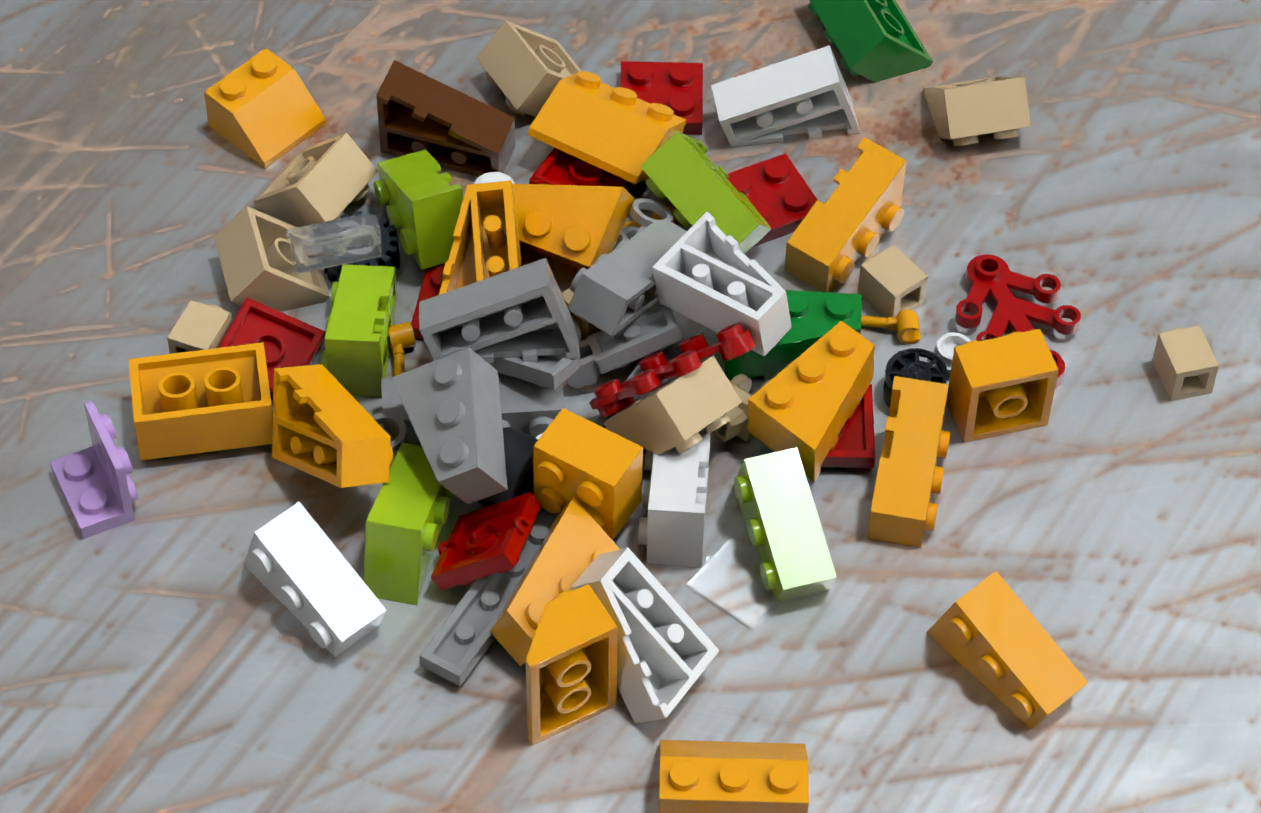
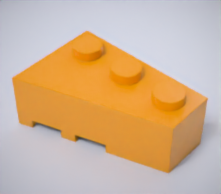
[784,137,907,292]
[439,180,521,295]
[512,184,635,269]
[748,321,875,482]
[272,364,393,488]
[867,376,951,548]
[490,497,620,667]
[926,571,1088,729]

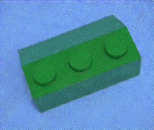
[808,0,933,82]

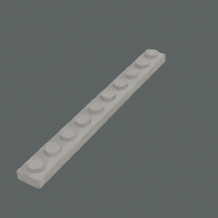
[419,343,682,686]

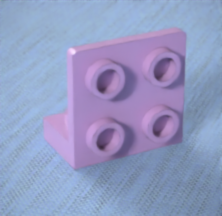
[50,400,138,539]

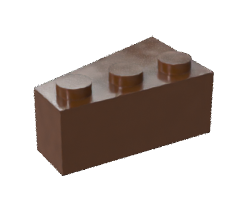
[376,60,516,177]

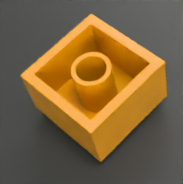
[946,329,1058,443]
[533,408,643,540]

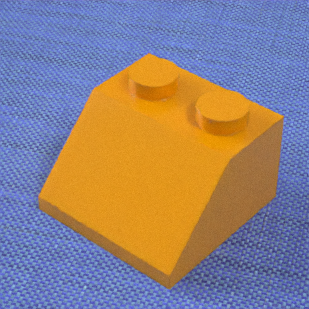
[204,48,326,169]

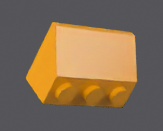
[527,71,686,185]
[129,342,273,461]
[526,584,618,746]
[659,740,809,813]

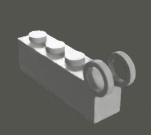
[568,198,687,336]
[372,372,565,467]

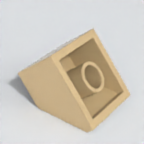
[476,21,581,117]
[923,75,1031,146]
[253,133,378,232]
[214,206,330,312]
[603,355,742,455]

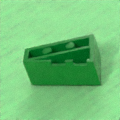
[724,290,862,381]

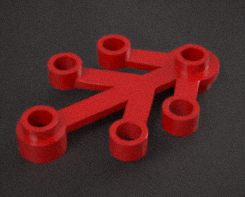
[955,254,1081,388]
[589,322,756,417]

